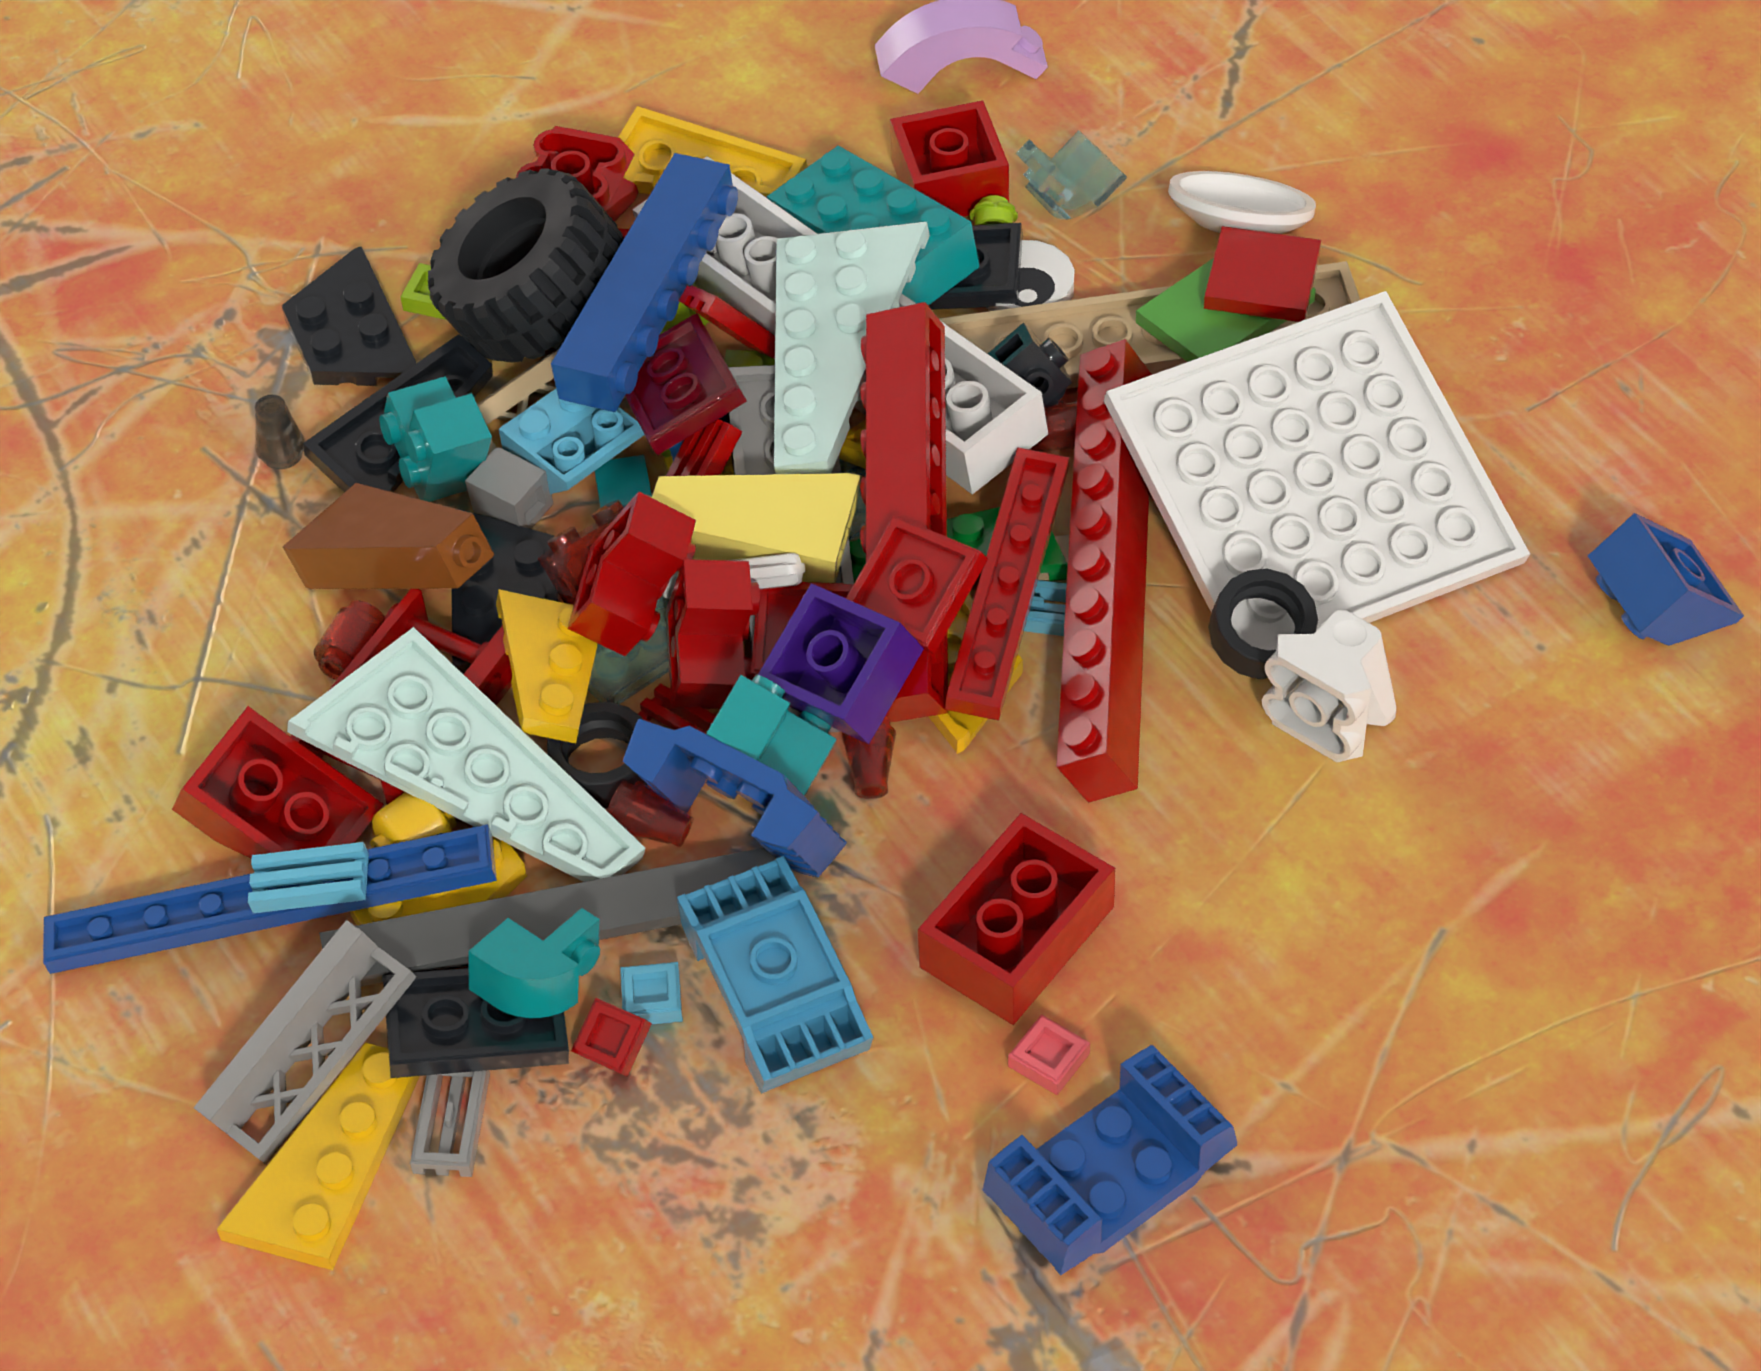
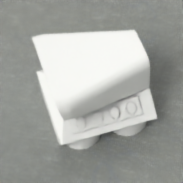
[1261,610,1396,762]

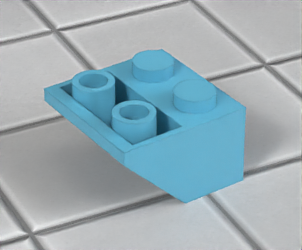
[499,389,645,494]

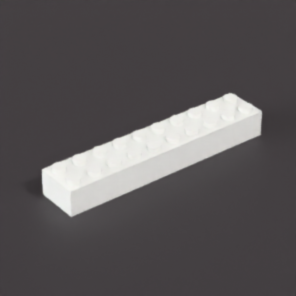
[633,156,1048,495]

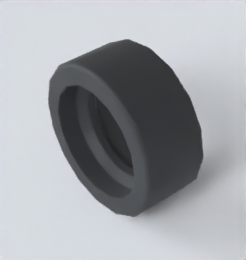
[1208,568,1318,679]
[547,702,648,809]

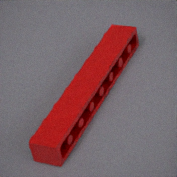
[860,302,948,723]

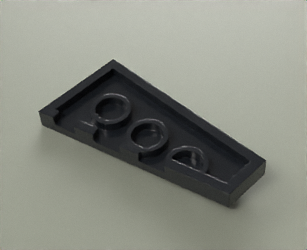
[303,334,493,493]

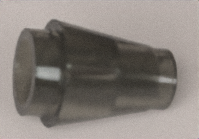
[254,394,306,469]

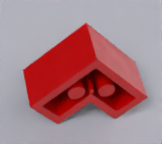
[567,492,696,656]
[665,559,760,709]

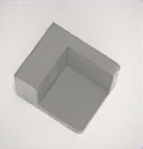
[465,448,554,529]

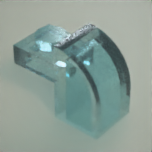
[1016,130,1127,220]

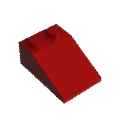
[172,706,384,859]

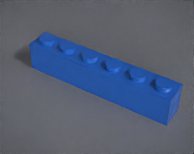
[551,153,738,412]

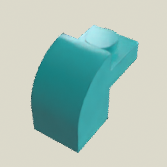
[468,908,600,1018]

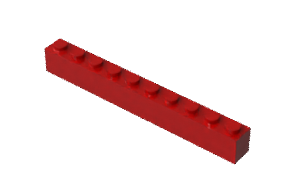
[1056,339,1152,803]

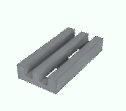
[410,1070,490,1177]

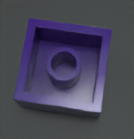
[758,583,924,744]

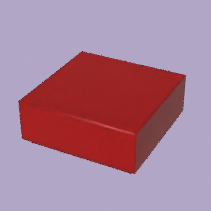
[571,998,652,1077]

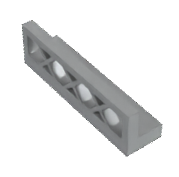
[194,920,417,1164]

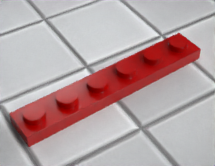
[945,448,1069,721]

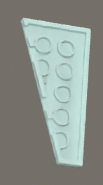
[774,222,930,474]
[287,627,646,882]

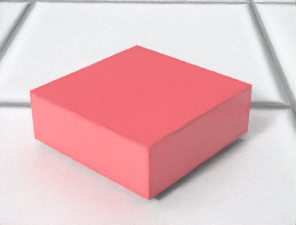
[1008,1014,1090,1095]

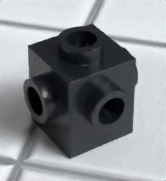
[987,322,1072,408]

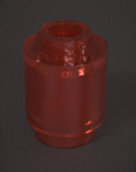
[314,600,385,680]

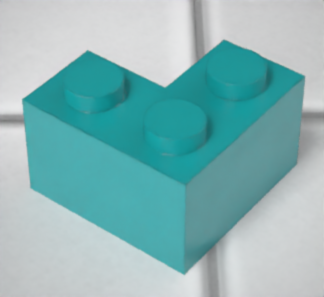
[379,376,492,502]
[706,674,837,796]

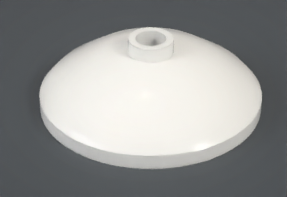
[1168,171,1316,234]

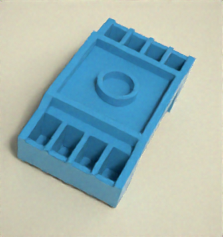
[677,856,873,1094]

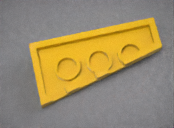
[618,106,808,198]
[217,1043,420,1271]

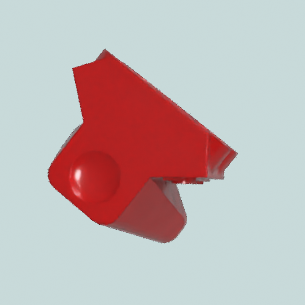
[516,126,639,222]

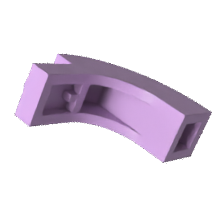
[875,0,1048,94]

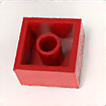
[890,100,1009,217]

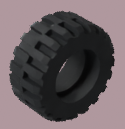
[428,169,623,363]

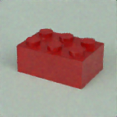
[918,813,1116,1026]

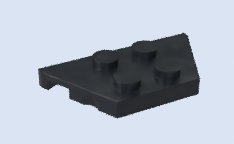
[281,246,416,386]
[452,508,560,675]

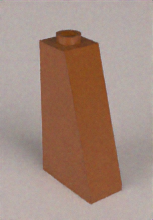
[283,483,494,589]

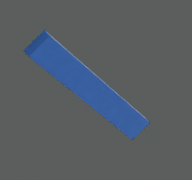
[43,824,497,974]

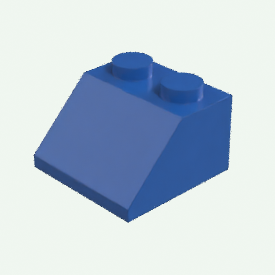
[1588,513,1744,646]

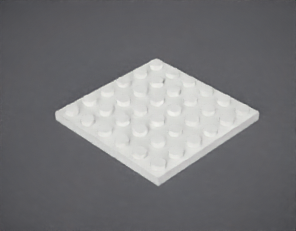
[1104,291,1530,650]

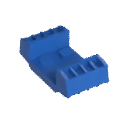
[623,719,847,878]
[982,1045,1238,1275]

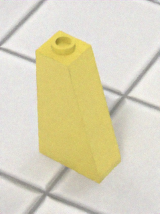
[649,473,860,583]

